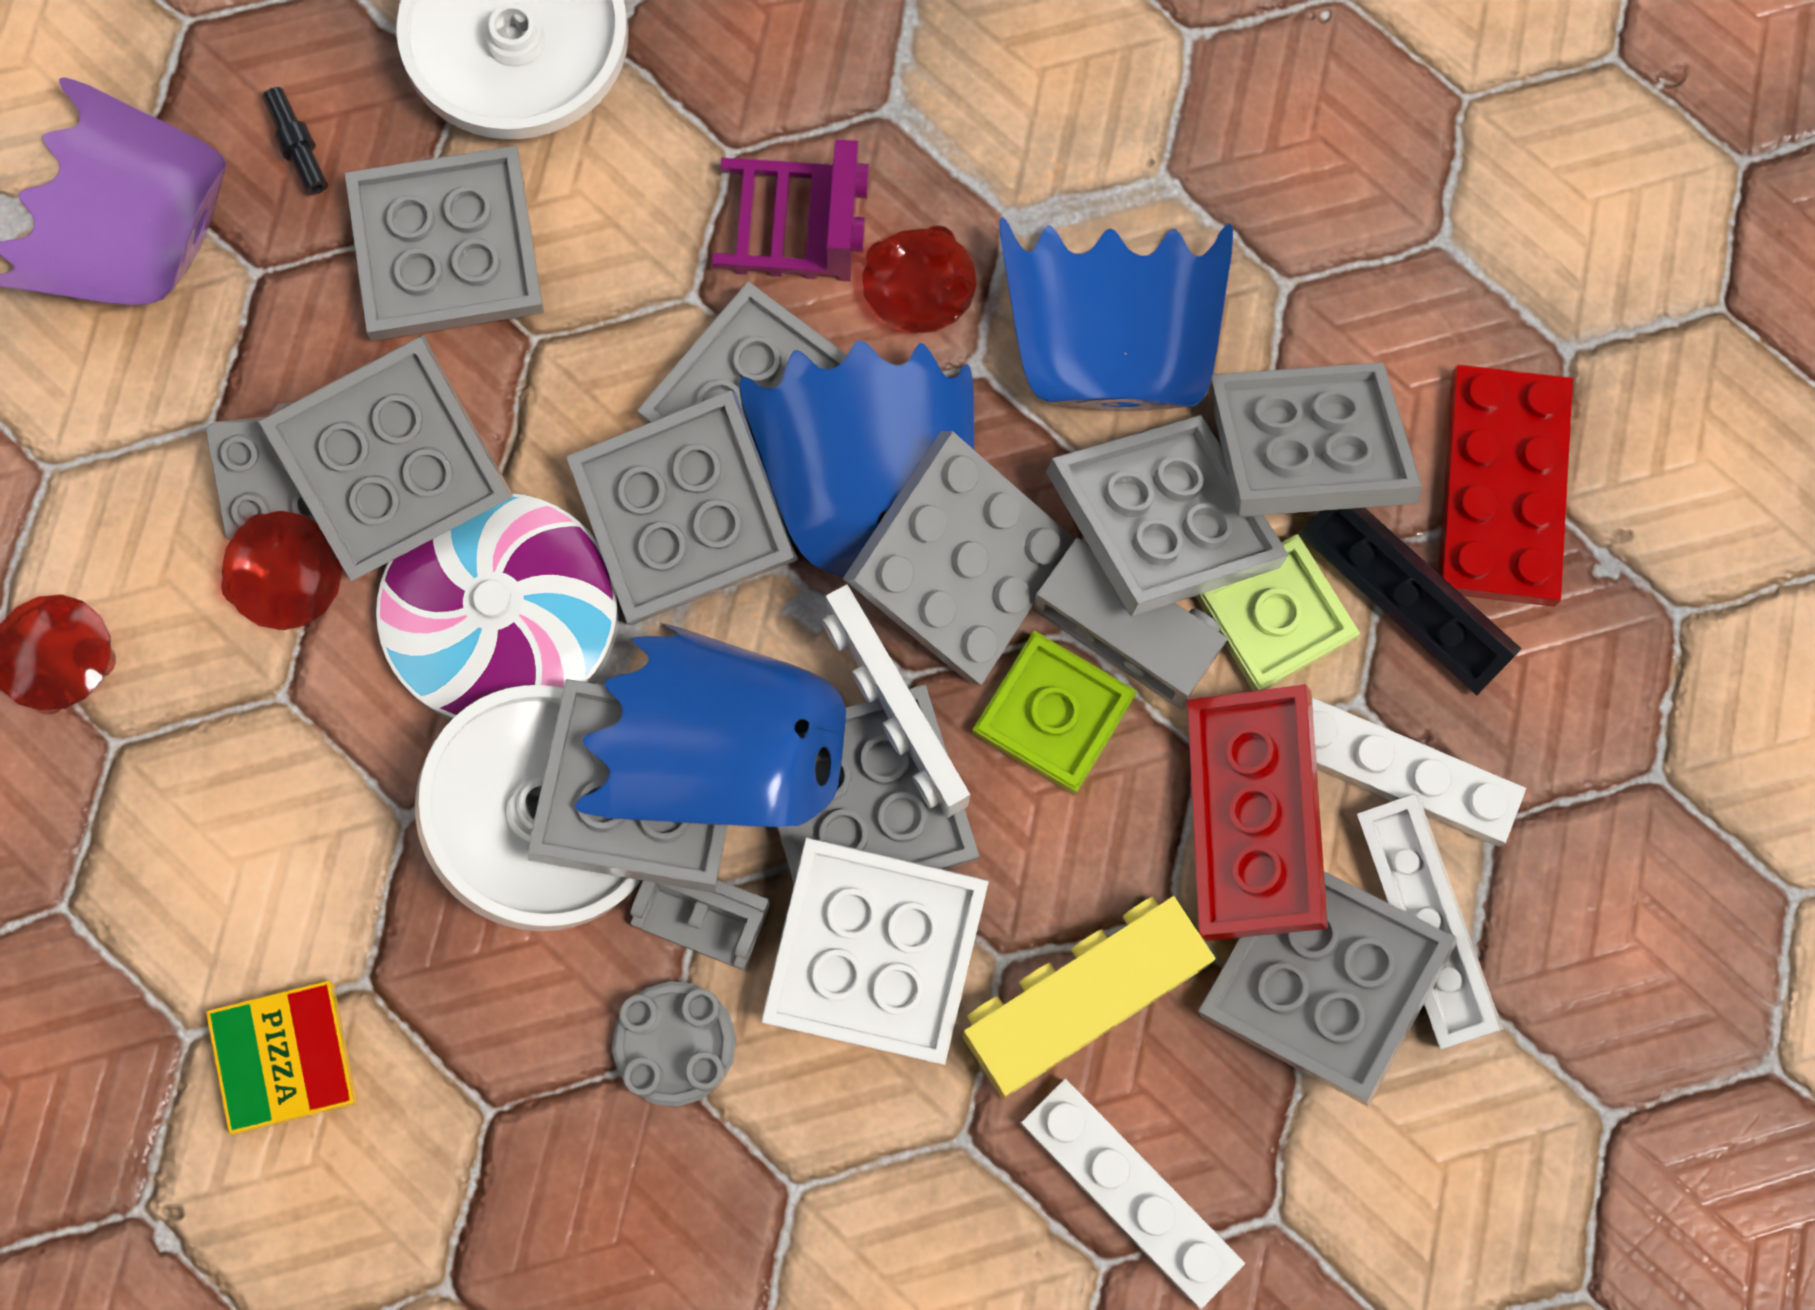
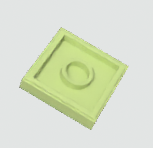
[1195,534,1360,691]

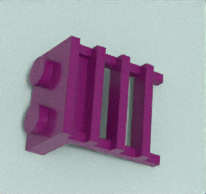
[712,139,869,282]

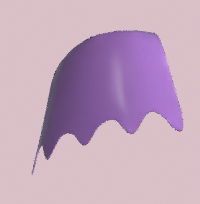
[0,77,226,305]

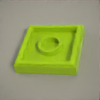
[972,631,1138,796]

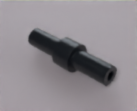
[262,87,328,195]

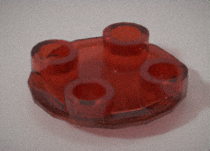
[862,225,977,334]
[221,511,343,631]
[0,594,116,715]

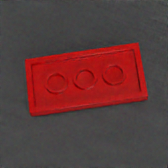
[1439,364,1573,607]
[1187,684,1328,941]

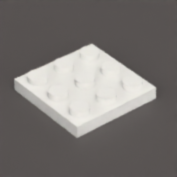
[761,837,989,1065]

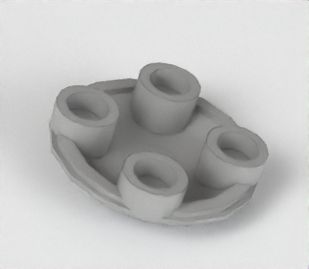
[612,981,736,1107]

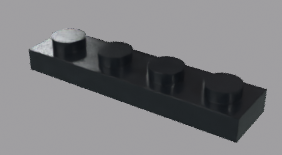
[1299,507,1522,696]

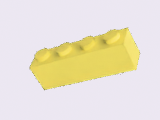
[962,896,1216,1100]

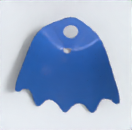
[999,217,1233,411]
[739,340,974,577]
[575,624,846,827]

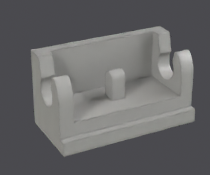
[630,880,771,971]

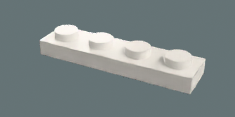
[822,584,970,818]
[1312,697,1527,847]
[1357,794,1503,1049]
[1020,1078,1246,1309]

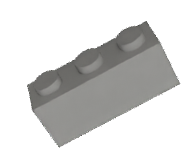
[1032,537,1228,710]

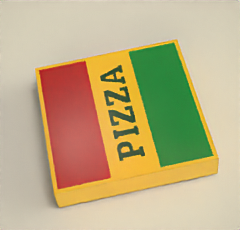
[206,980,358,1136]

